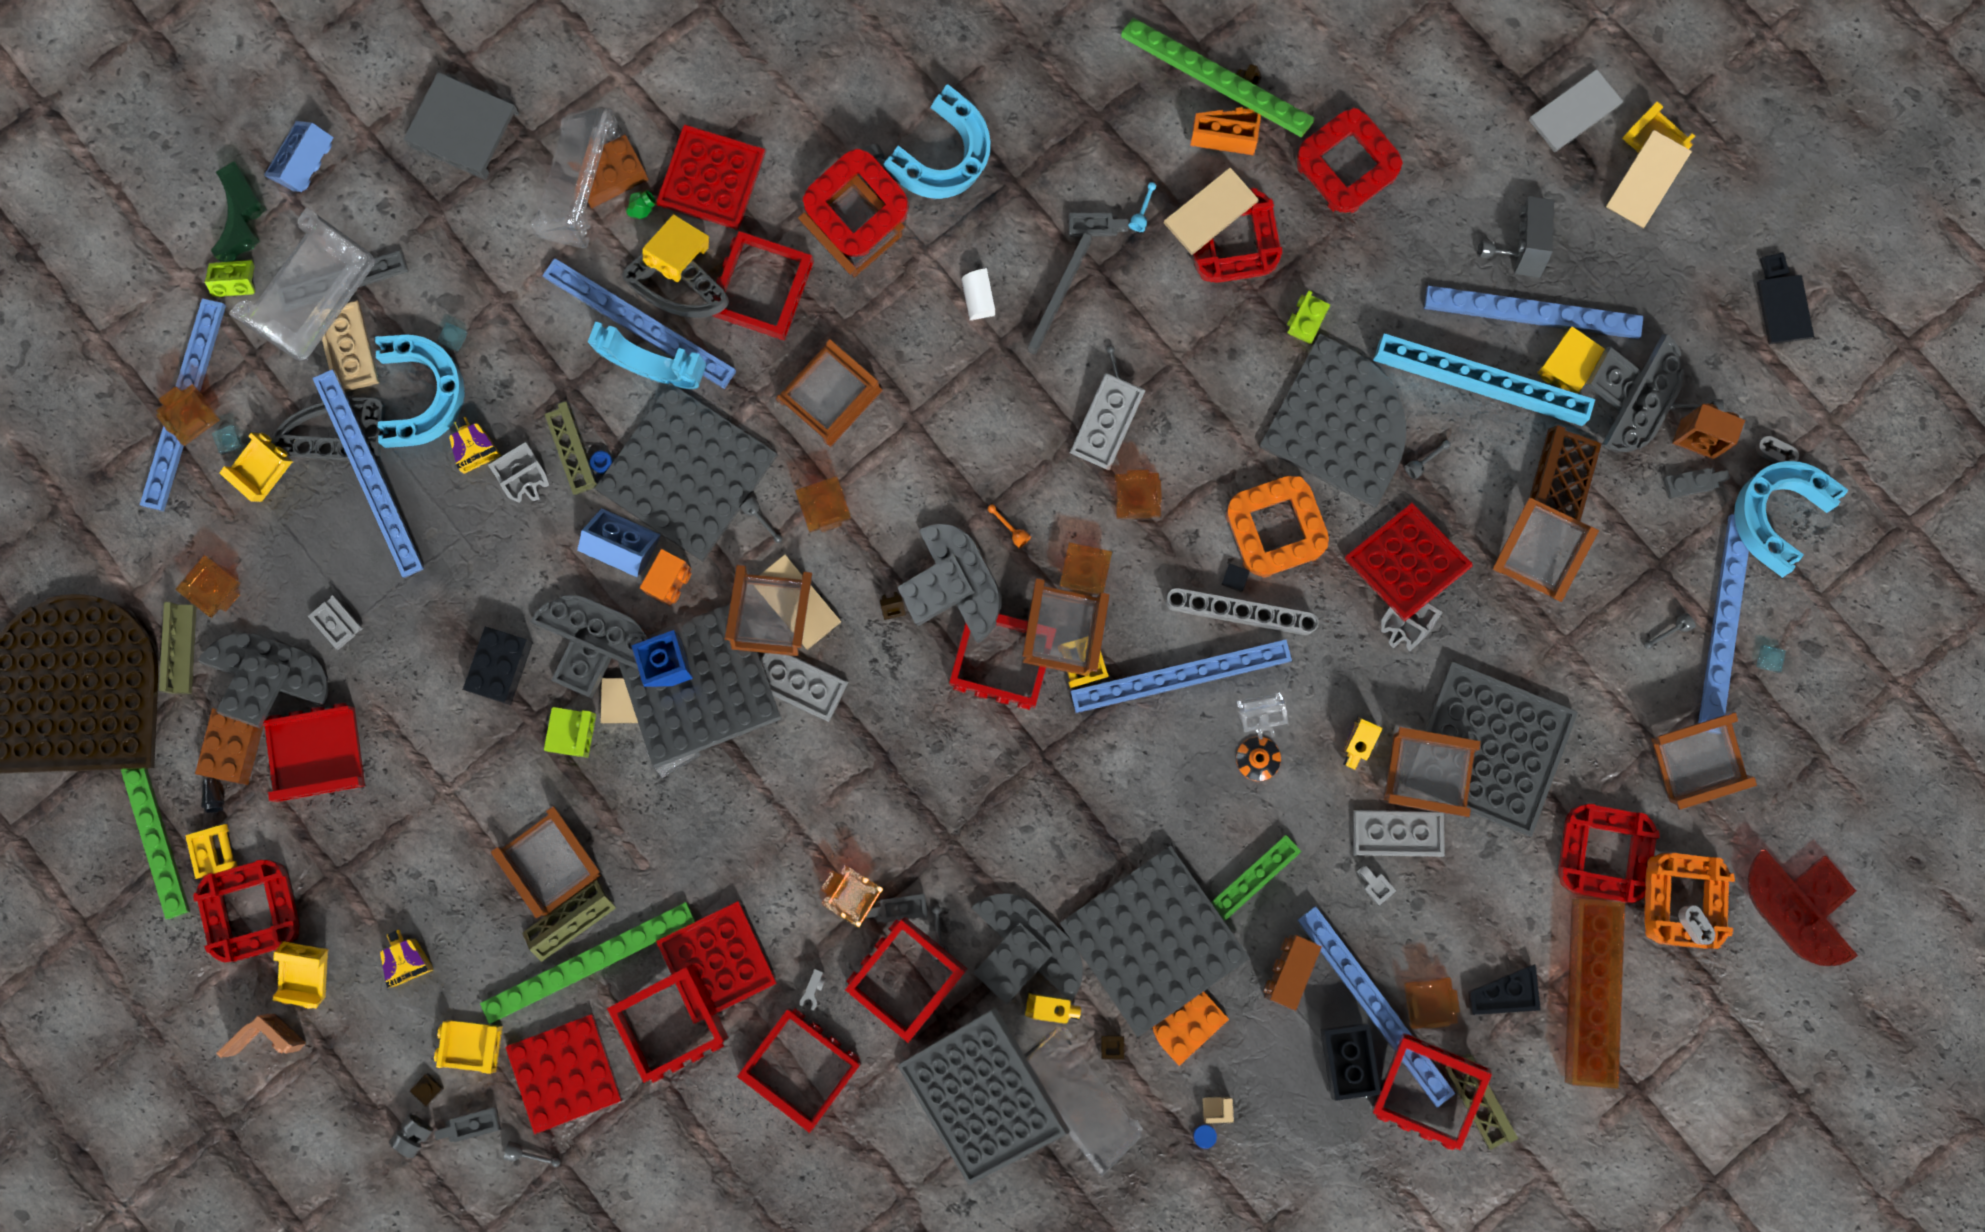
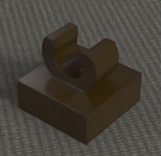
[1236,64,1261,86]
[880,592,906,620]

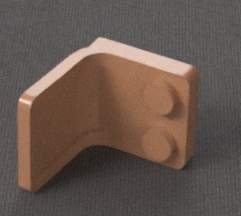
[217,1013,306,1058]

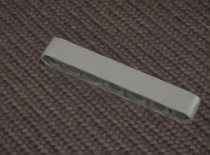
[1165,588,1319,635]

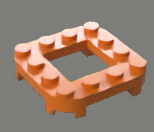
[1226,476,1329,577]
[1644,853,1735,949]

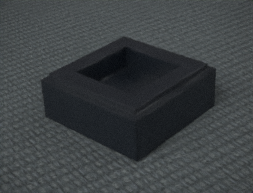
[1760,252,1790,279]
[1221,563,1250,592]

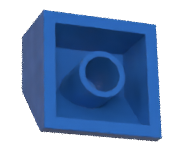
[632,630,693,687]

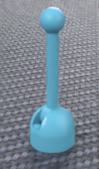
[1129,182,1156,232]

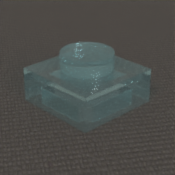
[437,322,468,352]
[212,425,243,455]
[1756,645,1786,673]

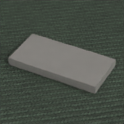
[1529,69,1623,152]
[1070,373,1146,471]
[761,653,849,722]
[1353,810,1445,857]

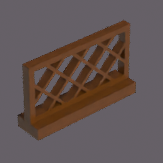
[1529,425,1602,521]

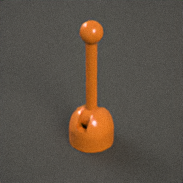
[988,504,1031,549]

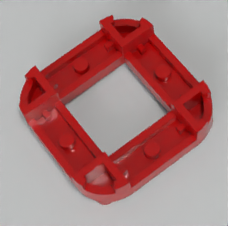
[1297,108,1403,214]
[803,149,909,257]
[1193,188,1282,283]
[1558,804,1660,903]
[193,860,299,962]

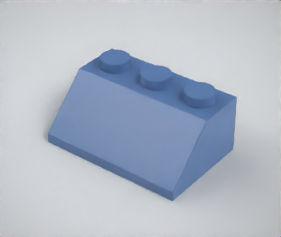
[264,121,334,192]
[577,508,661,577]

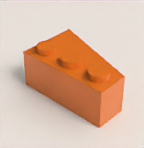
[1190,107,1261,155]

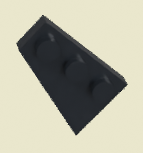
[1468,964,1541,1015]

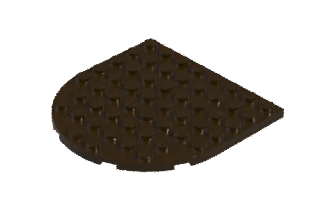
[0,594,158,774]

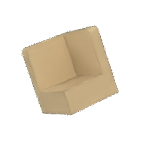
[1203,1097,1234,1123]

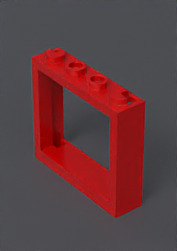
[712,231,814,341]
[949,614,1056,710]
[845,917,968,1043]
[607,964,729,1083]
[737,1008,861,1133]
[1373,1032,1492,1151]

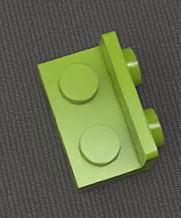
[205,260,255,297]
[1287,290,1330,344]

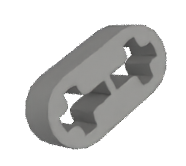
[1755,436,1799,463]
[1678,905,1715,945]

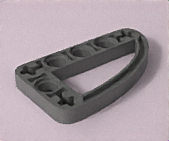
[622,253,729,318]
[271,398,385,461]

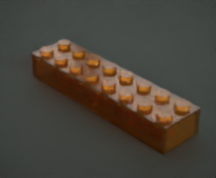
[1565,899,1625,1089]

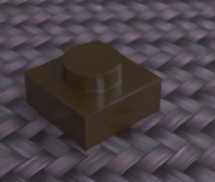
[1101,1036,1124,1060]
[410,1073,444,1107]

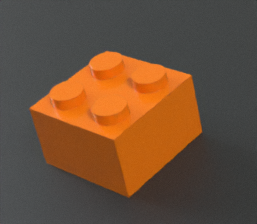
[640,549,692,607]

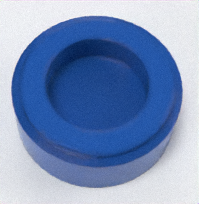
[590,451,613,474]
[1193,1124,1217,1149]

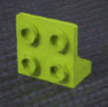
[544,707,597,758]

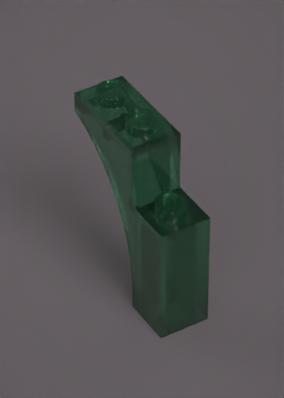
[211,161,267,262]

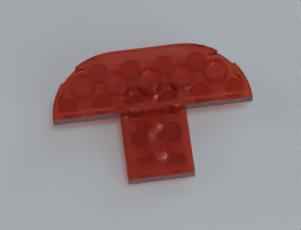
[1748,849,1858,966]

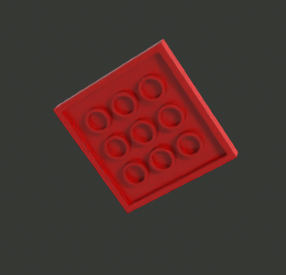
[656,125,766,230]
[1345,503,1473,622]
[656,901,777,1024]
[505,1014,623,1134]

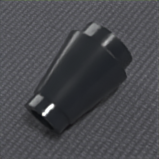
[201,778,225,813]

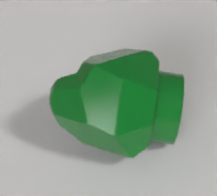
[626,190,657,219]

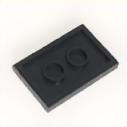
[1757,275,1814,345]

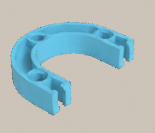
[883,84,990,199]
[588,321,706,389]
[375,335,465,448]
[1734,461,1848,578]

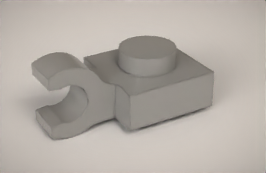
[1356,866,1396,906]
[800,968,826,1010]

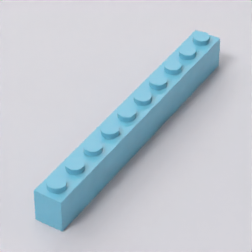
[1373,333,1595,426]

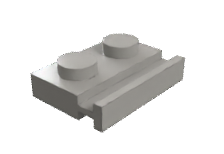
[308,595,363,650]

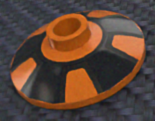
[1236,737,1281,781]

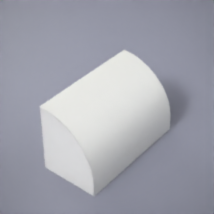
[961,268,995,320]

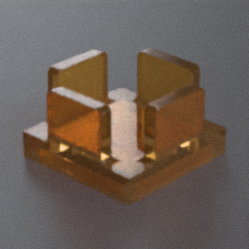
[156,384,220,446]
[1115,469,1162,519]
[795,476,852,533]
[1060,542,1112,596]
[175,555,241,618]
[821,865,883,928]
[1404,977,1460,1029]

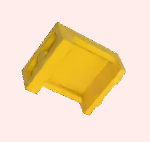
[1622,101,1695,153]
[643,214,709,282]
[1537,327,1605,394]
[219,432,293,502]
[273,942,328,1008]
[434,1020,503,1074]

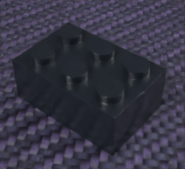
[462,626,533,706]
[1320,1023,1381,1101]

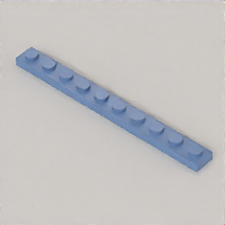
[543,258,736,389]
[1424,286,1643,339]
[140,298,226,512]
[312,369,425,578]
[1698,515,1749,734]
[1071,640,1292,713]
[1297,906,1455,1107]

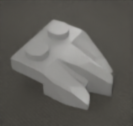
[488,442,549,503]
[1381,602,1443,651]

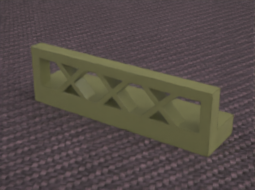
[545,402,598,495]
[159,602,197,694]
[522,879,616,962]
[1444,1054,1518,1150]

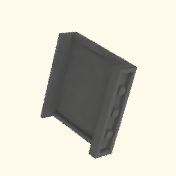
[404,72,519,180]

